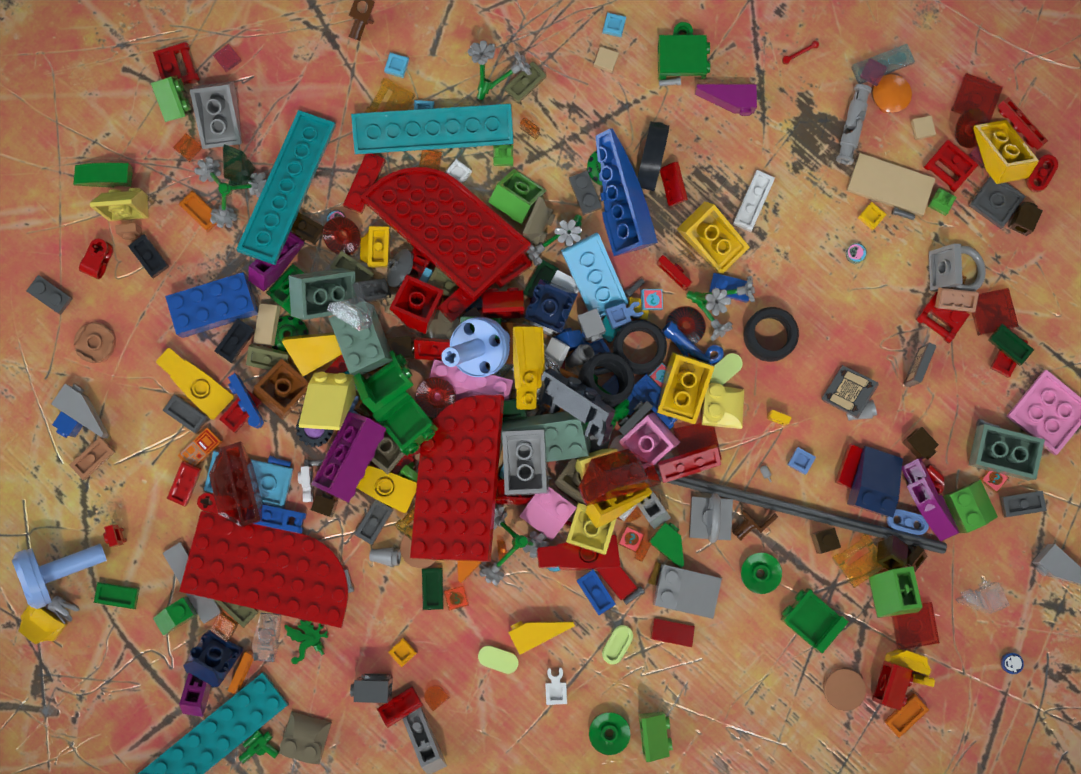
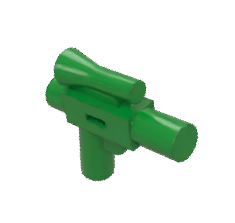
[238,729,279,764]

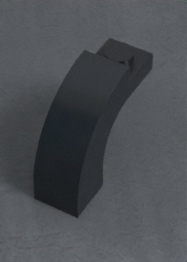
[637,121,669,191]

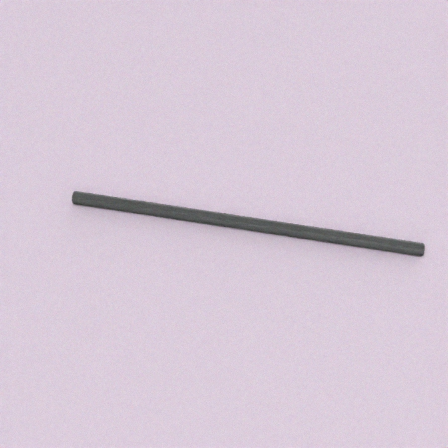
[629,462,947,554]

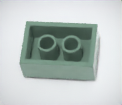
[289,268,357,320]
[329,301,393,375]
[968,424,1045,481]

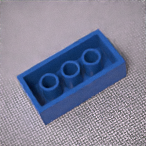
[165,272,258,338]

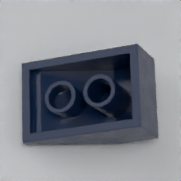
[847,446,903,518]

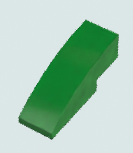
[73,163,133,188]

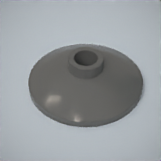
[386,249,413,287]

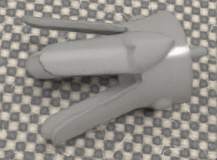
[47,596,79,624]

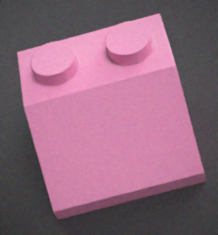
[619,412,681,472]
[519,487,577,541]

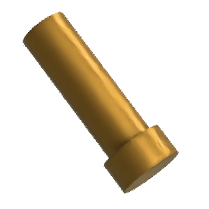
[648,562,661,586]

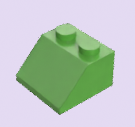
[488,169,546,224]
[943,480,998,533]
[638,711,673,762]

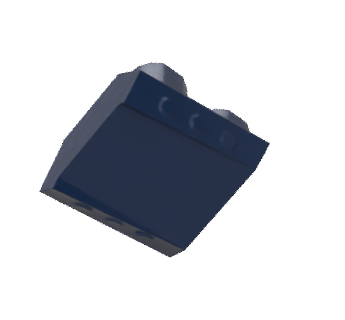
[524,279,578,333]
[183,630,243,688]

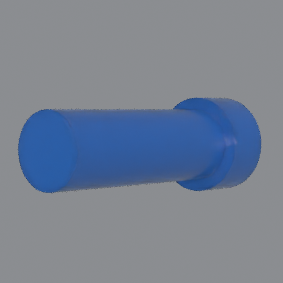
[268,455,292,467]

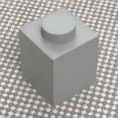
[577,308,606,342]

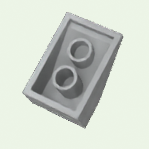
[190,81,242,149]
[502,429,549,496]
[653,564,722,619]

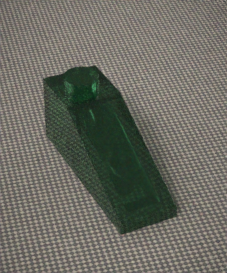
[223,144,256,190]

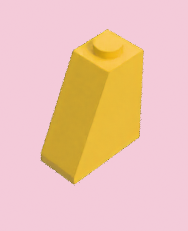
[282,332,342,376]

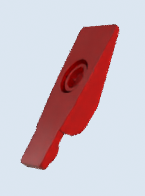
[537,535,621,571]

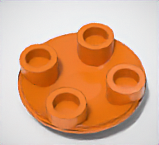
[872,74,912,113]

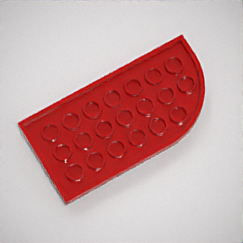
[360,167,531,301]
[410,395,504,562]
[179,511,349,628]

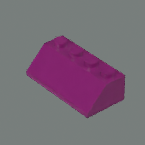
[311,412,387,503]

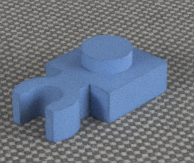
[605,302,644,330]

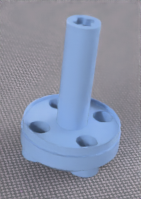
[442,317,510,377]
[12,544,107,609]

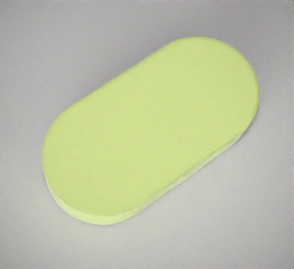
[709,353,743,385]
[602,625,633,664]
[478,645,519,674]

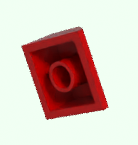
[390,274,444,334]
[483,288,524,319]
[872,661,914,711]

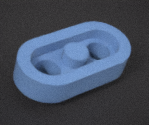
[886,509,929,535]

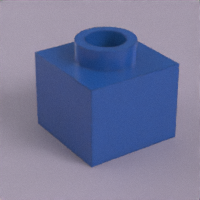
[553,328,584,351]
[52,411,83,438]

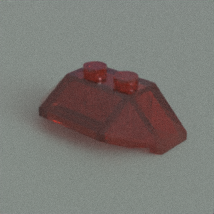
[209,441,263,527]
[578,449,661,506]

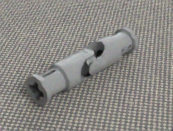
[836,84,872,165]

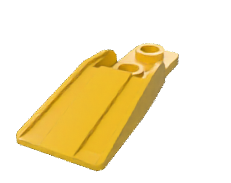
[513,326,545,410]
[156,348,234,420]
[356,466,417,513]

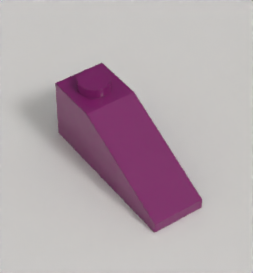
[695,84,757,116]
[248,232,304,291]
[179,673,211,717]

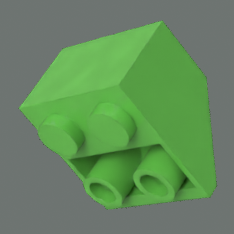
[151,75,192,122]
[869,566,922,618]

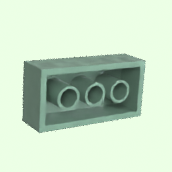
[501,411,591,462]

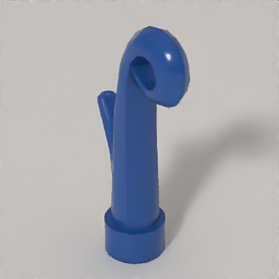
[662,321,724,364]

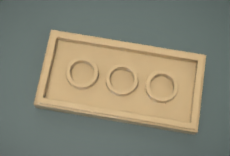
[846,153,936,217]

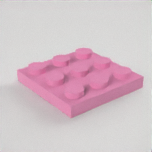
[1006,370,1081,455]

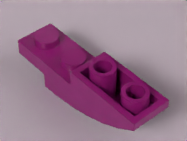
[902,458,960,541]

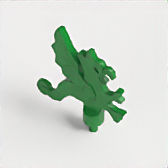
[284,620,328,665]

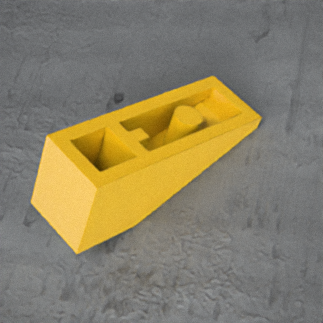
[586,476,652,528]
[508,621,575,655]

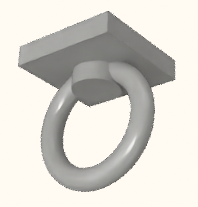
[929,243,986,291]
[689,493,733,543]

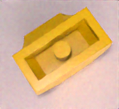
[360,226,390,268]
[18,605,68,645]
[884,648,931,676]

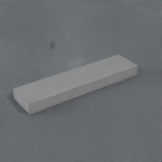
[163,542,223,624]

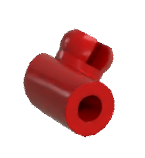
[926,464,944,494]

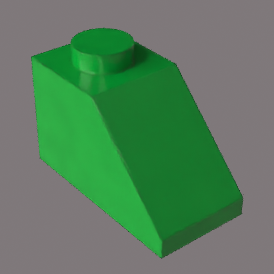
[648,522,684,568]
[153,597,198,636]

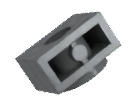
[350,674,393,703]

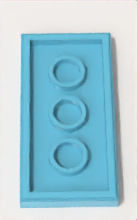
[561,233,629,318]
[204,451,294,509]

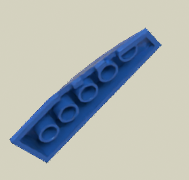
[596,128,658,256]

